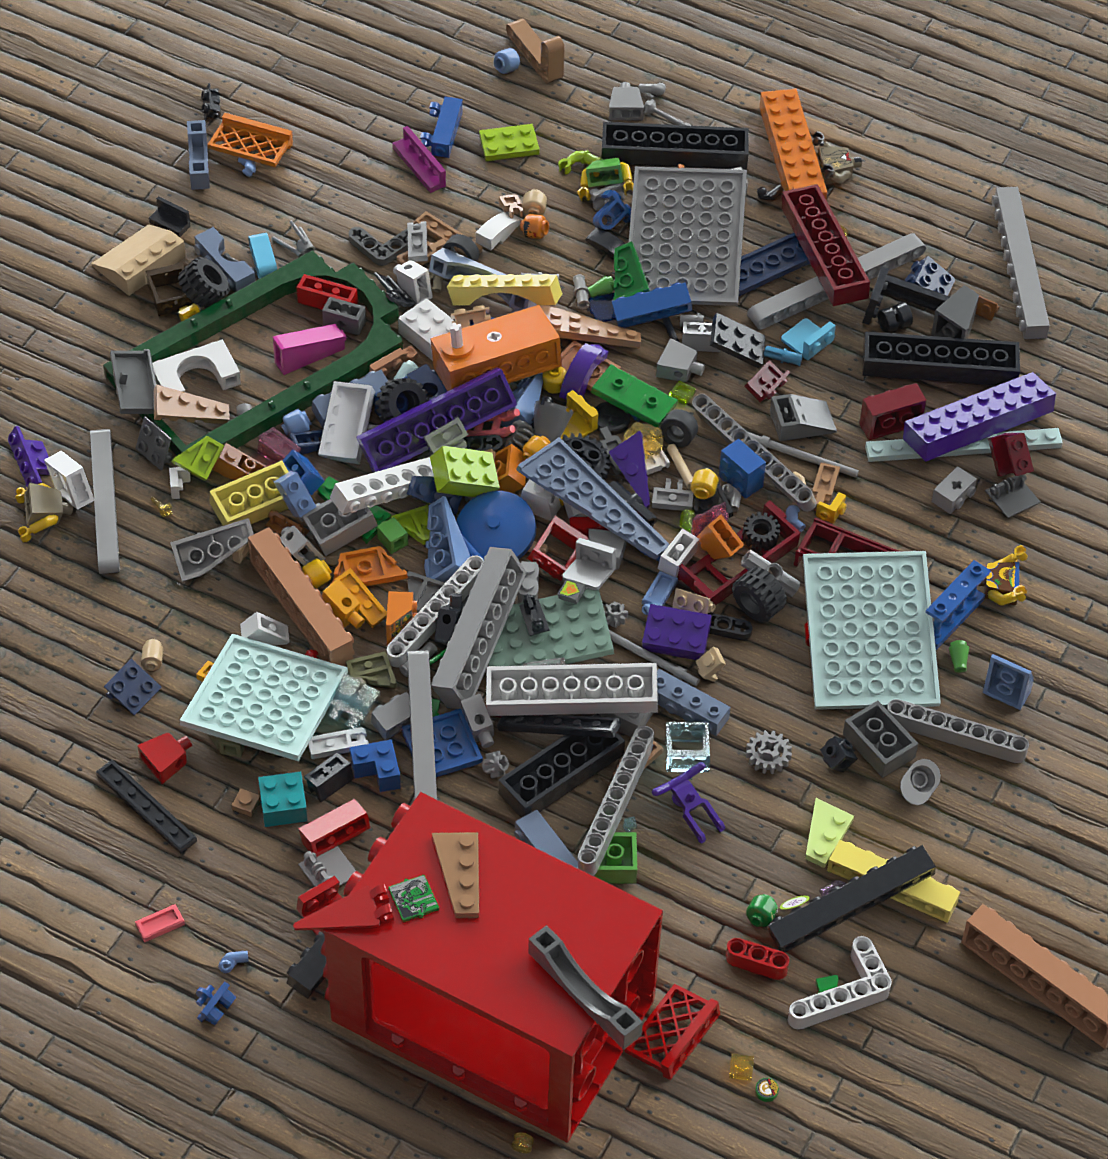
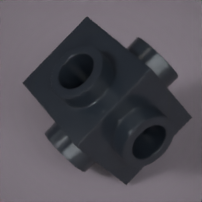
[820,736,858,772]

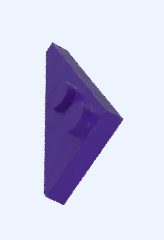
[609,431,650,509]

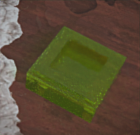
[669,381,696,405]

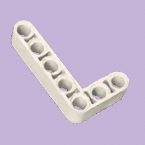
[788,936,892,1029]

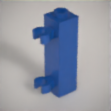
[420,97,463,158]

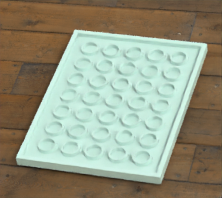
[803,551,941,710]

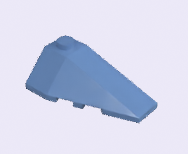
[489,373,543,427]
[424,496,470,582]

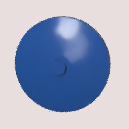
[457,491,536,560]

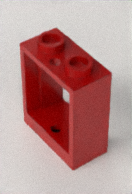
[527,516,589,581]

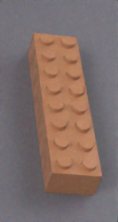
[248,527,355,667]
[961,904,1108,1049]

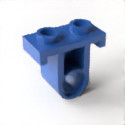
[593,190,632,230]

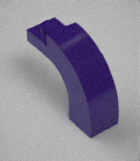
[559,343,609,400]

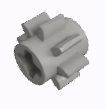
[604,601,628,628]
[482,751,509,778]

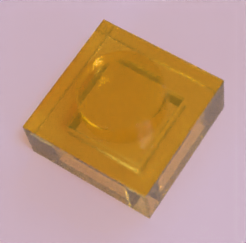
[729,1054,754,1081]

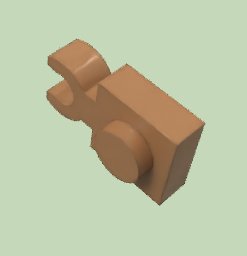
[499,194,523,218]

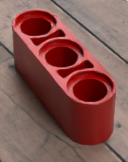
[726,938,789,980]

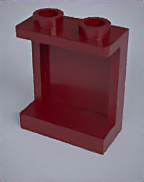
[988,433,1034,476]

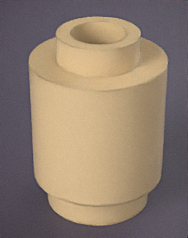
[141,639,163,671]

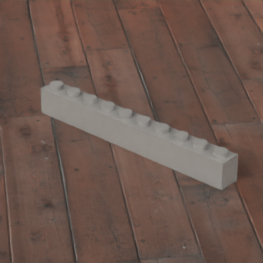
[992,187,1050,339]

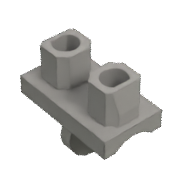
[590,183,625,211]

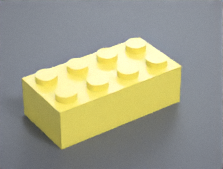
[210,461,289,526]

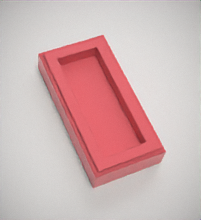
[135,904,185,943]

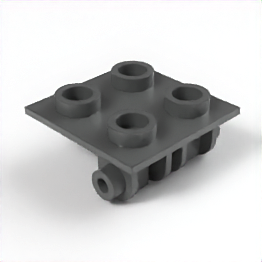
[135,416,174,470]
[985,474,1040,518]

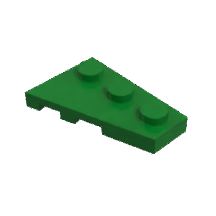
[613,241,650,301]

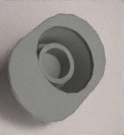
[900,759,941,805]

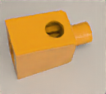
[322,579,365,629]

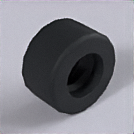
[660,409,699,448]

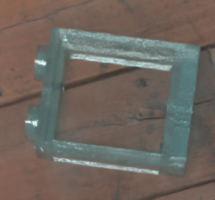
[665,722,710,772]

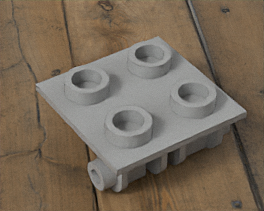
[298,846,356,887]

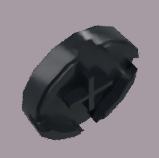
[595,401,630,435]

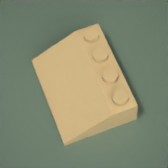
[91,225,186,296]

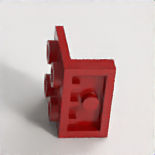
[296,876,342,935]

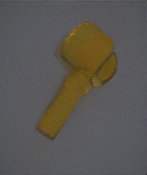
[151,497,173,517]

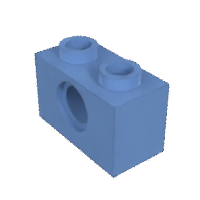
[274,471,317,517]

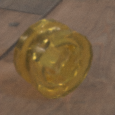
[511,1133,534,1153]

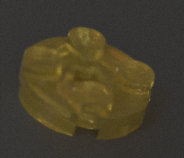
[624,422,663,459]

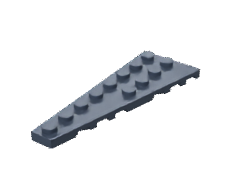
[516,437,670,559]

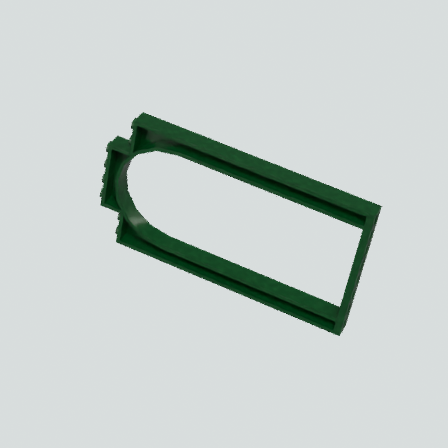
[103,250,404,457]

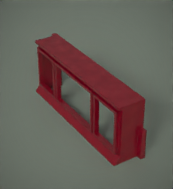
[677,500,801,606]
[794,518,901,567]

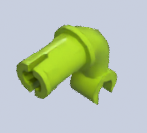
[559,150,602,175]

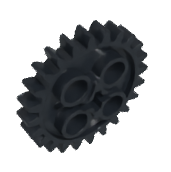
[558,433,611,480]

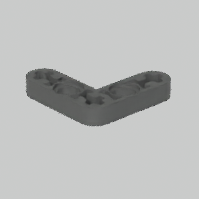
[349,227,408,266]

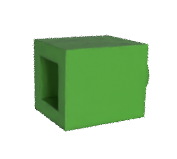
[377,517,408,554]

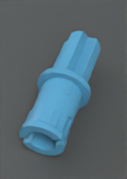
[764,346,803,366]

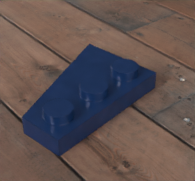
[406,476,462,515]

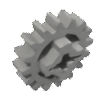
[746,730,792,774]

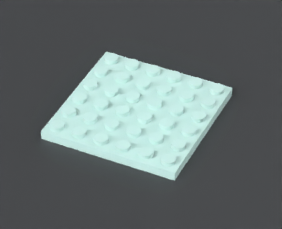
[180,634,348,761]

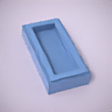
[642,571,678,606]

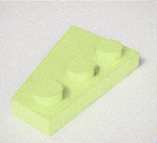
[805,798,854,868]

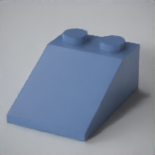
[983,654,1034,710]

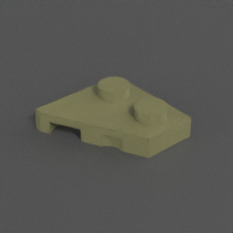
[346,651,397,688]

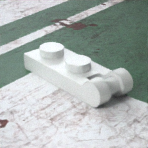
[308,727,369,759]

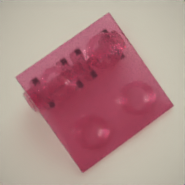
[691,502,729,537]

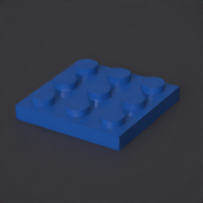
[401,708,483,777]

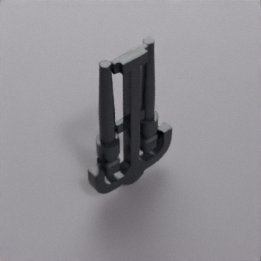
[374,272,416,307]

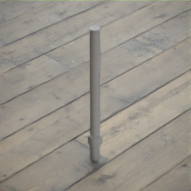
[748,432,859,478]
[609,630,700,687]

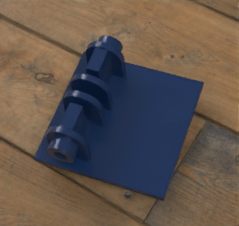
[104,658,162,715]

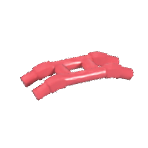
[467,409,520,438]

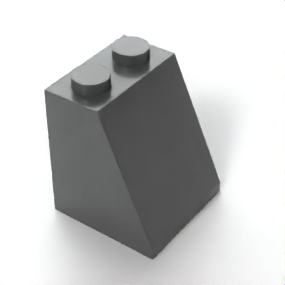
[931,285,979,339]

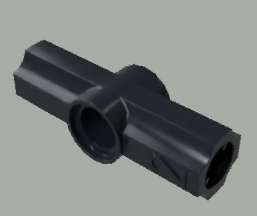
[608,481,657,527]

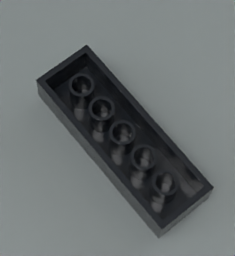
[498,714,625,818]

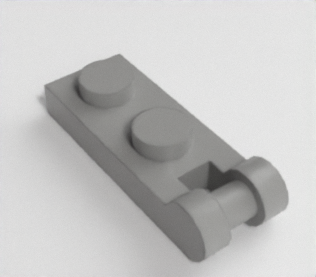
[407,221,428,262]

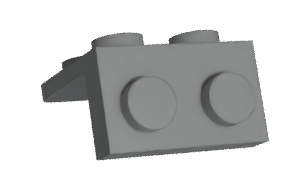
[562,538,616,590]

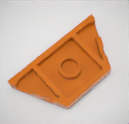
[330,546,408,587]

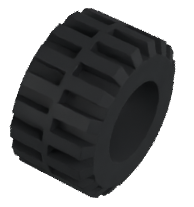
[178,257,230,309]
[375,378,429,422]
[732,567,787,623]

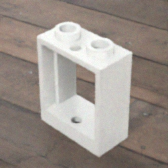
[44,451,95,510]

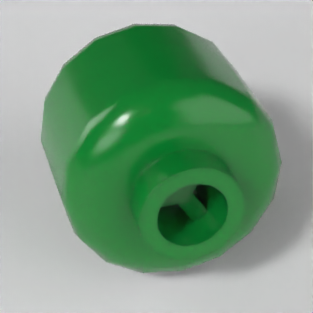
[746,894,778,927]

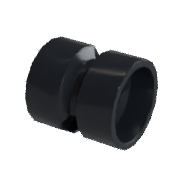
[877,302,913,333]

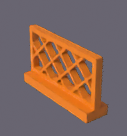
[207,113,293,167]

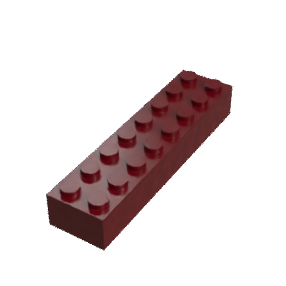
[782,184,870,307]

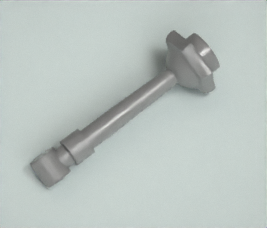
[644,99,691,126]

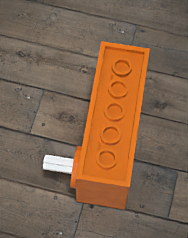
[430,305,562,391]

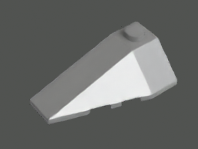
[170,518,254,582]

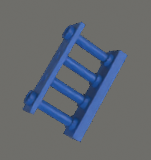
[925,560,991,650]

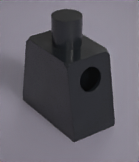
[435,593,465,644]

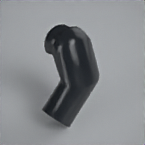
[757,185,784,200]

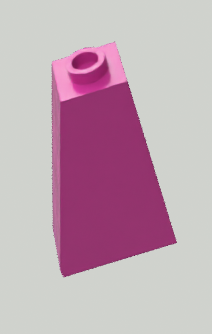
[273,324,346,375]

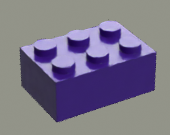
[642,604,711,660]

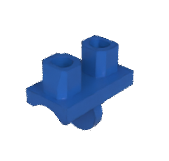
[196,981,236,1025]

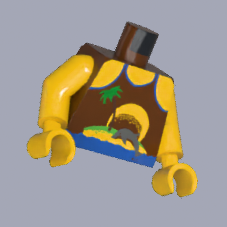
[978,545,1028,606]

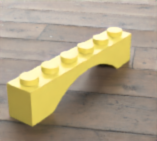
[447,274,562,305]

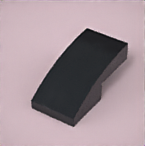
[585,227,626,259]

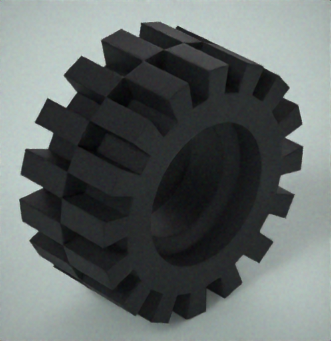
[742,512,780,551]

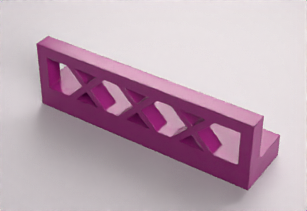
[392,126,446,193]

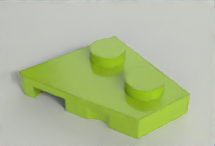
[171,436,224,481]

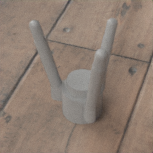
[272,220,315,257]

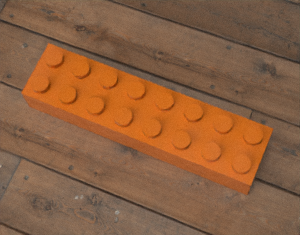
[759,89,827,199]

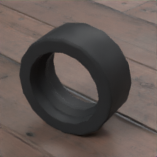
[443,234,480,262]

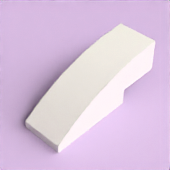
[476,212,522,250]

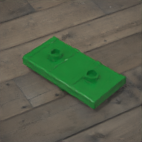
[591,364,678,429]

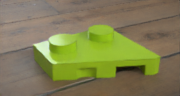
[391,505,430,545]

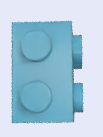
[781,318,836,361]

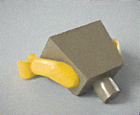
[15,483,73,542]

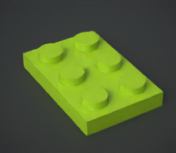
[479,124,540,161]

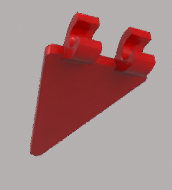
[293,884,394,931]

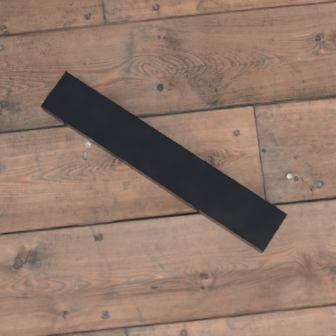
[497,715,621,738]
[96,759,197,854]

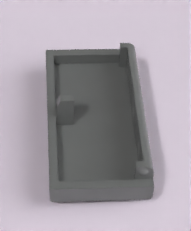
[110,349,157,414]

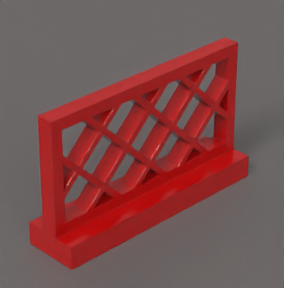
[624,984,720,1080]

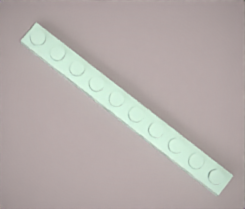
[865,428,1063,462]

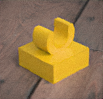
[178,304,200,322]

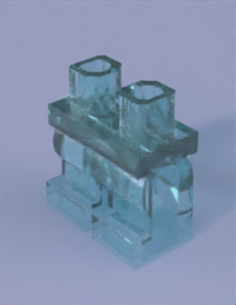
[328,673,381,729]

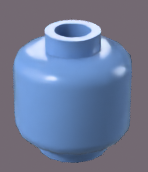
[493,48,520,74]
[281,409,312,436]

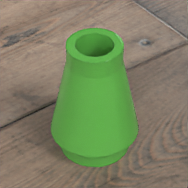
[588,276,615,298]
[949,640,969,673]

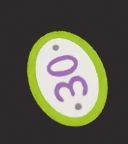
[780,896,809,909]

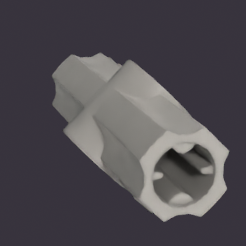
[741,550,800,597]

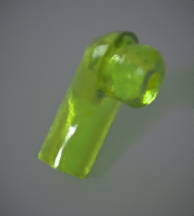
[680,509,698,536]

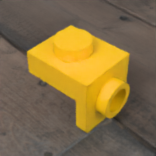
[816,492,847,524]

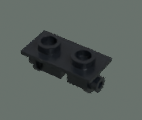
[201,83,221,121]
[519,594,550,636]

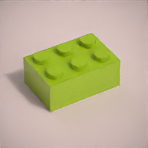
[430,446,500,497]

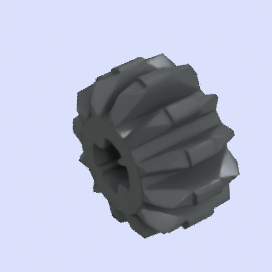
[503,420,534,452]

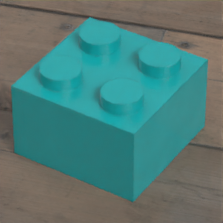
[258,772,308,827]

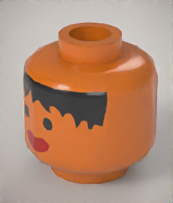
[520,214,549,239]

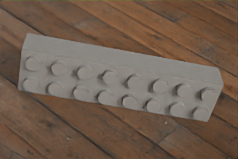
[431,547,526,710]

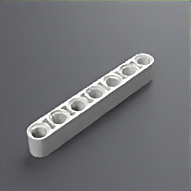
[387,556,484,667]

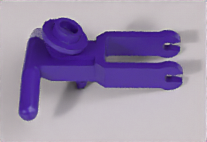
[652,762,725,843]

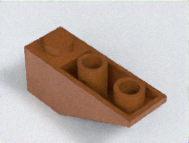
[212,443,267,480]

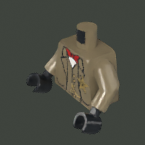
[812,131,862,185]

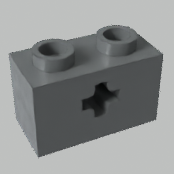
[322,297,366,335]

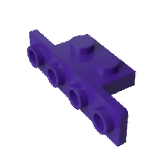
[8,426,50,487]

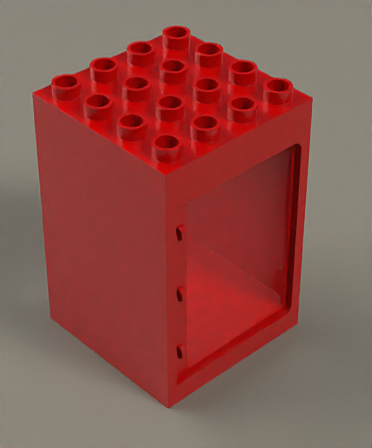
[319,792,663,1143]

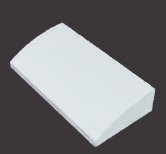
[318,381,375,464]

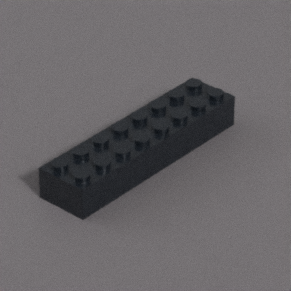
[601,122,749,170]
[862,332,1020,385]

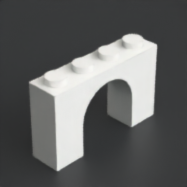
[153,339,241,392]

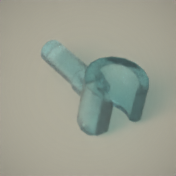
[623,816,637,832]

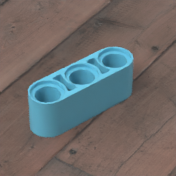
[248,233,277,279]

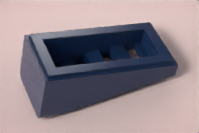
[287,430,323,455]

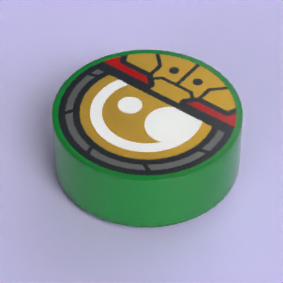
[755,1078,779,1102]

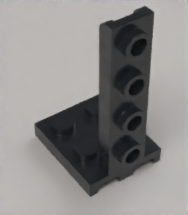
[862,267,951,325]

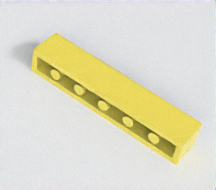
[827,840,960,923]

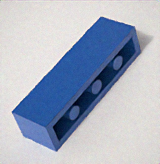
[612,282,692,328]

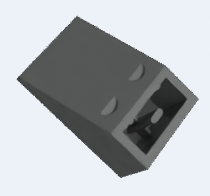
[770,394,837,441]

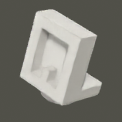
[169,467,190,499]

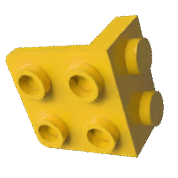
[561,390,598,439]

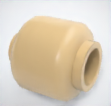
[522,189,547,215]

